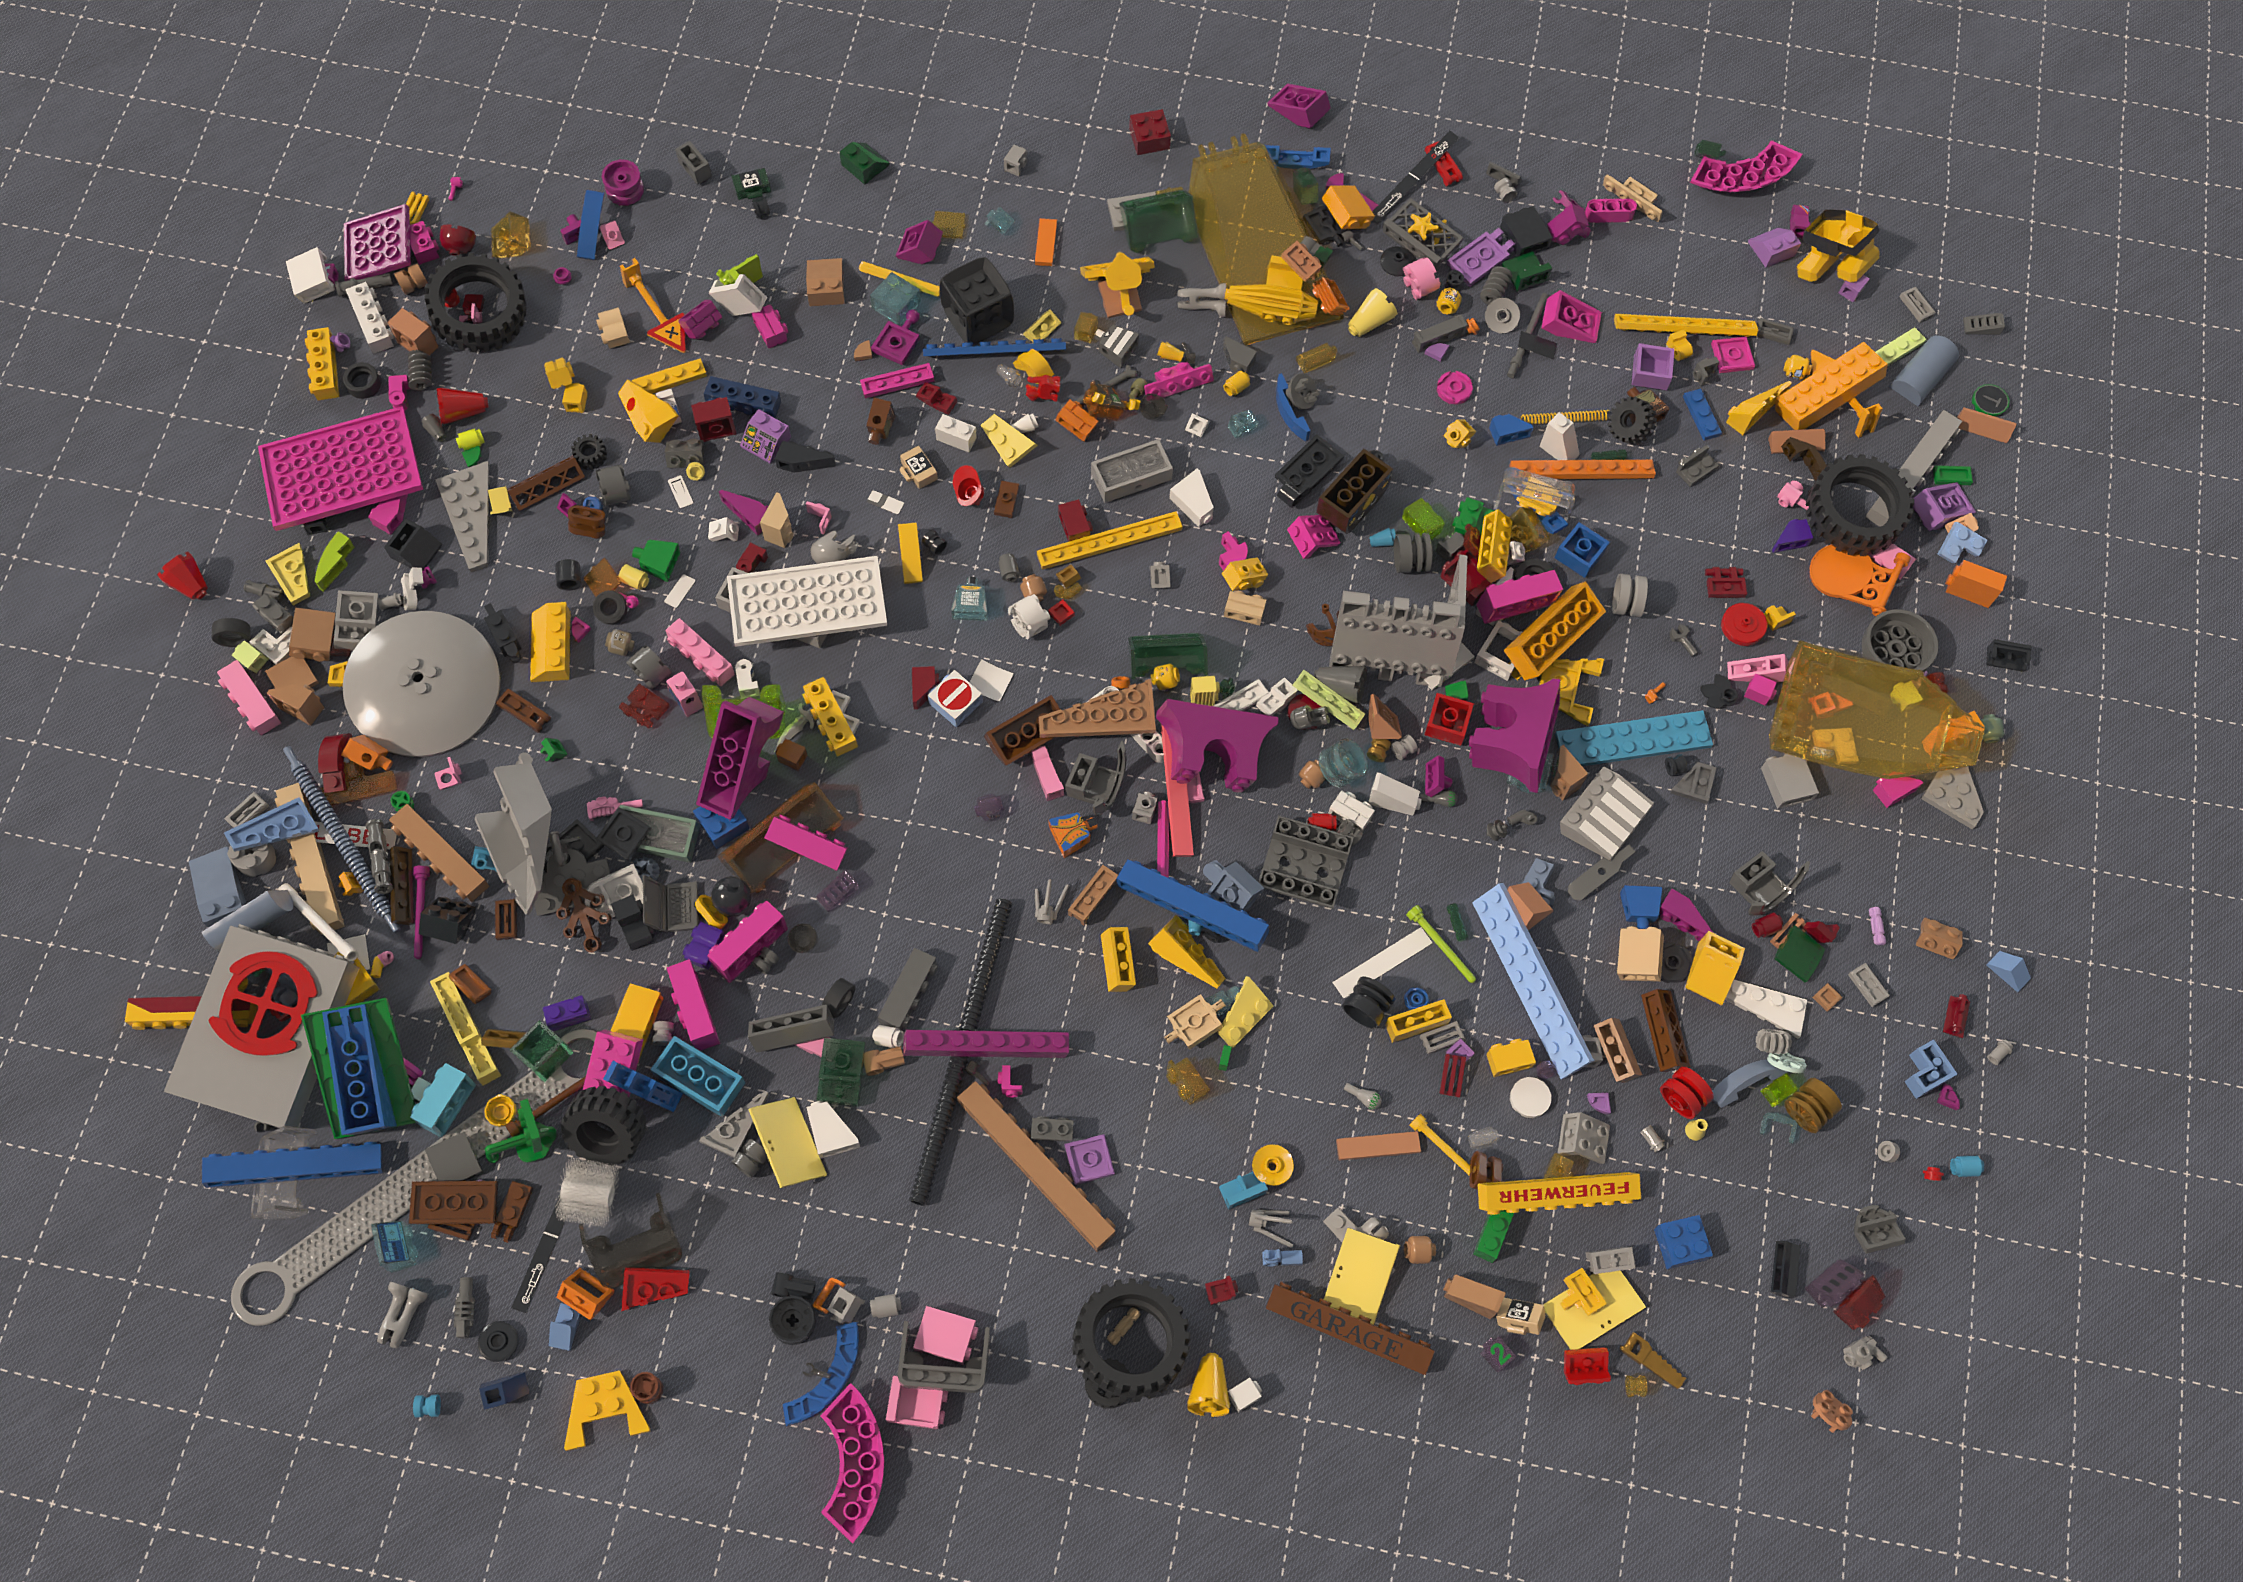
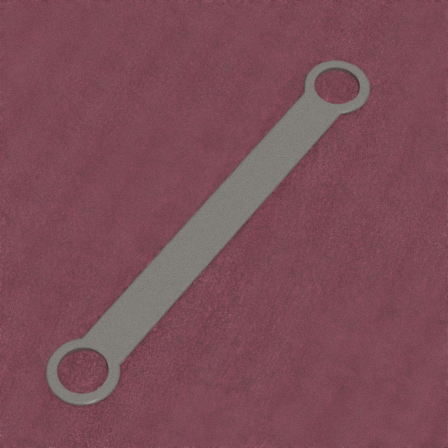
[231,1029,597,1326]

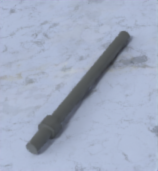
[1507,293,1549,378]

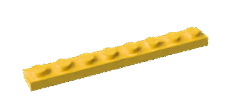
[1614,314,1758,337]
[1037,511,1183,570]

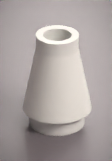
[1011,414,1039,433]

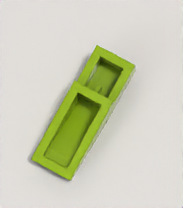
[315,531,355,592]

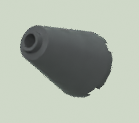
[1313,666,1367,703]

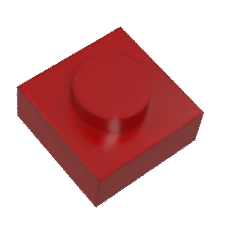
[1048,600,1075,626]

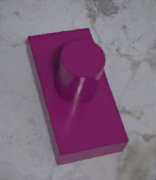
[560,214,581,245]
[1425,755,1452,797]

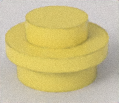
[686,462,705,481]

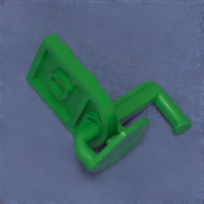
[485,1099,557,1163]

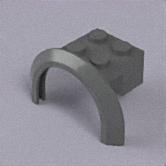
[1065,741,1127,816]
[1729,851,1810,916]

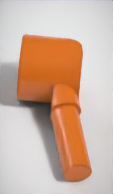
[1645,682,1666,704]

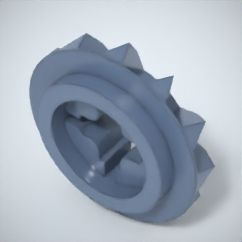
[630,856,660,883]

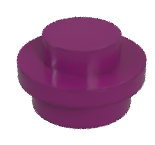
[553,267,572,285]

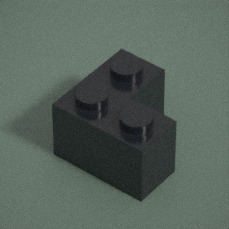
[611,895,655,951]

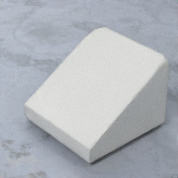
[1185,414,1210,437]

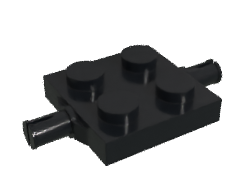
[1303,198,1350,247]

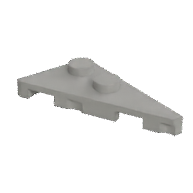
[699,1091,769,1158]

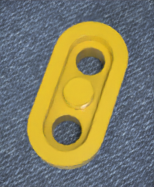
[695,895,728,929]

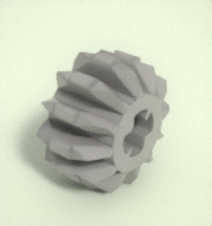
[1756,1029,1792,1054]

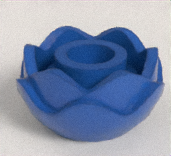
[1404,988,1429,1010]

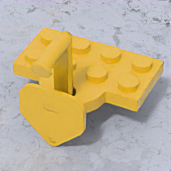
[1080,252,1155,316]

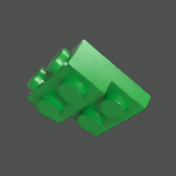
[1452,497,1494,543]

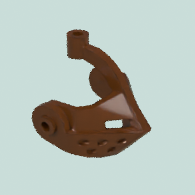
[1306,604,1339,647]

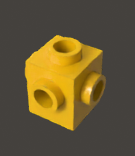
[1443,419,1477,448]

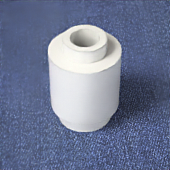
[872,1025,904,1048]

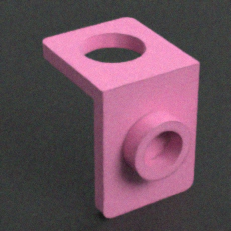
[599,221,625,249]
[459,303,482,324]
[806,501,832,534]
[435,757,462,790]

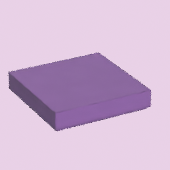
[1065,1134,1115,1185]

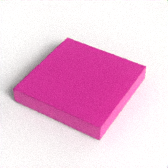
[1711,336,1755,373]

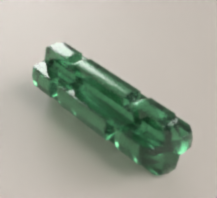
[1591,449,1627,460]
[1447,903,1468,941]

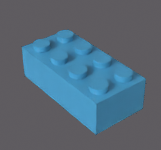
[651,1036,745,1117]

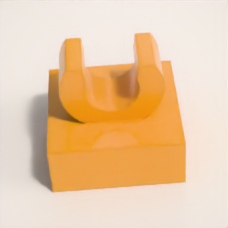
[338,872,364,896]

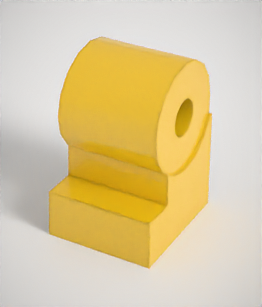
[1666,330,1693,361]

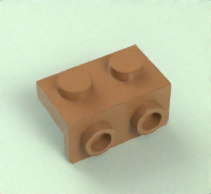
[1916,917,1963,959]

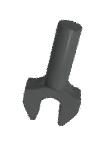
[1670,624,1698,657]

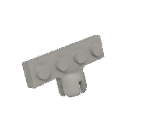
[1323,1207,1396,1276]

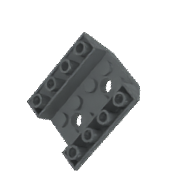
[1258,815,1354,909]

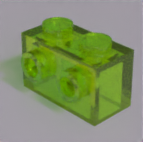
[1402,498,1445,540]

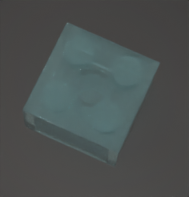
[870,272,921,325]

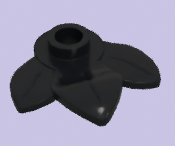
[1700,674,1738,708]

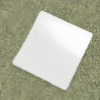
[969,659,1013,701]

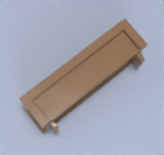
[1068,865,1118,926]

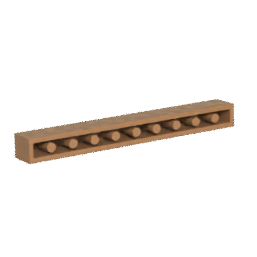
[957,1081,1115,1252]

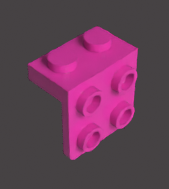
[1287,515,1340,559]

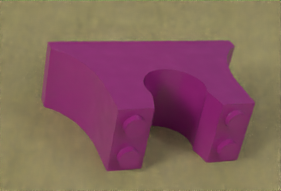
[1469,679,1561,793]
[696,697,784,820]
[1156,699,1278,792]

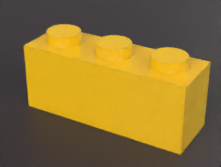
[1101,927,1136,992]
[1385,999,1452,1043]

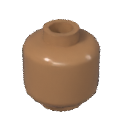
[1020,574,1047,602]
[1299,760,1328,789]
[1404,1236,1436,1264]

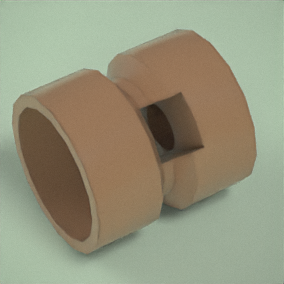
[394,264,427,295]

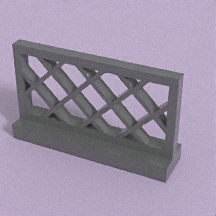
[1383,198,1464,271]

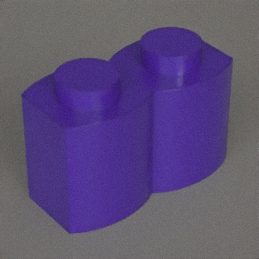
[683,922,724,970]

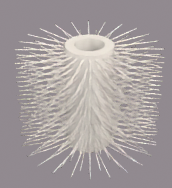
[556,1157,619,1227]

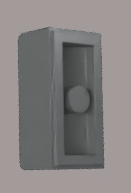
[1486,162,1522,189]

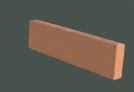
[1336,1131,1421,1161]

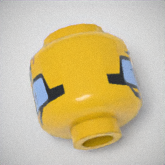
[1783,355,1812,380]

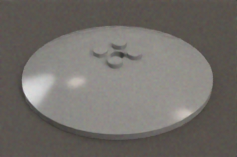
[343,611,500,757]

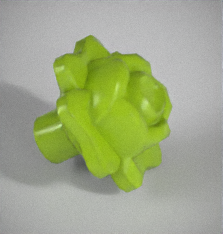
[716,269,731,285]

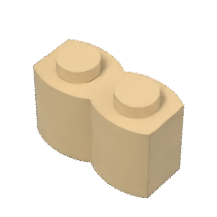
[596,307,630,349]

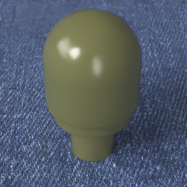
[1129,378,1147,399]

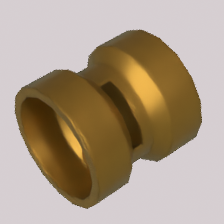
[1367,739,1391,762]

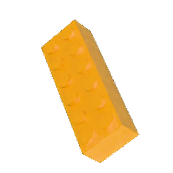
[1775,342,1887,430]
[1504,581,1606,680]

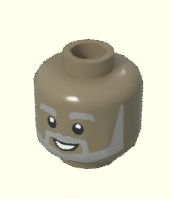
[605,629,635,656]

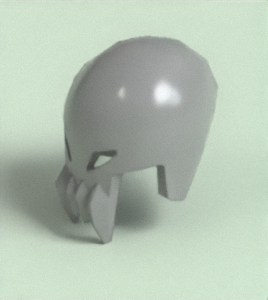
[810,530,858,564]

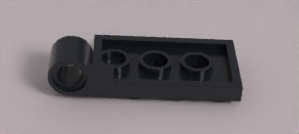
[1275,434,1344,508]

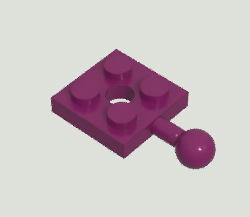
[871,309,920,366]

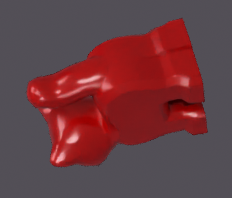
[1026,375,1060,402]

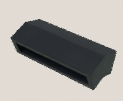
[1771,1241,1801,1299]

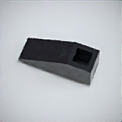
[775,441,836,473]

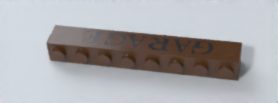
[1266,1281,1435,1375]

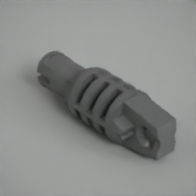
[454,1277,475,1339]

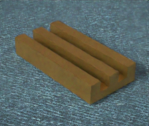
[481,1029,528,1049]

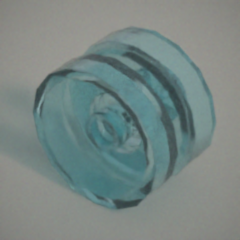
[1319,738,1368,788]

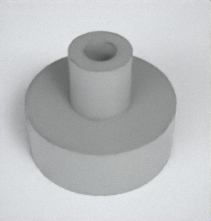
[1877,1141,1900,1163]

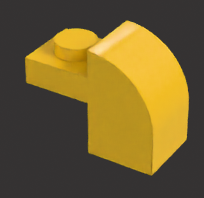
[1013,349,1054,384]

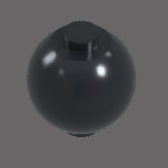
[711,876,752,917]

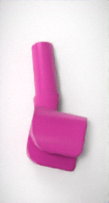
[449,177,463,201]

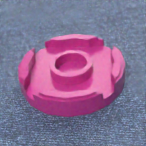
[1437,371,1473,405]

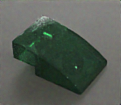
[816,1038,865,1107]

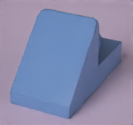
[549,1303,581,1351]

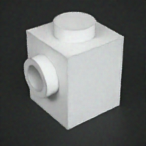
[1228,1378,1262,1413]

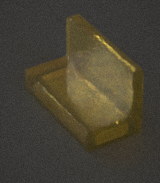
[1296,343,1337,373]

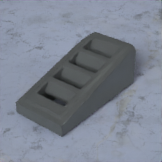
[1963,313,2005,335]

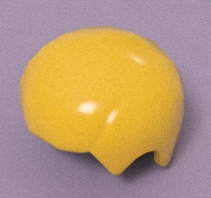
[484,1094,517,1127]

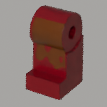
[736,542,769,573]

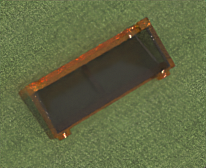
[717,782,844,894]

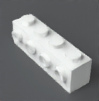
[345,282,394,354]

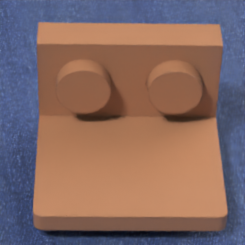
[1281,241,1321,282]

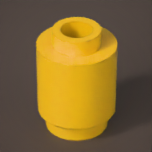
[1223,371,1250,396]

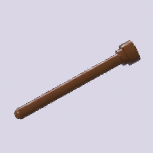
[505,1076,586,1137]

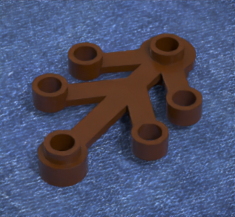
[556,878,612,953]

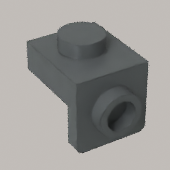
[1693,357,1719,386]

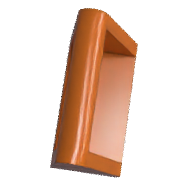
[556,1268,615,1320]

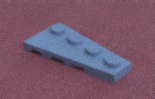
[224,797,319,852]

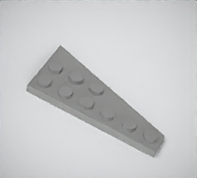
[435,461,490,572]

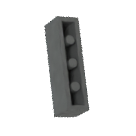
[878,948,938,1031]
[748,1004,834,1053]

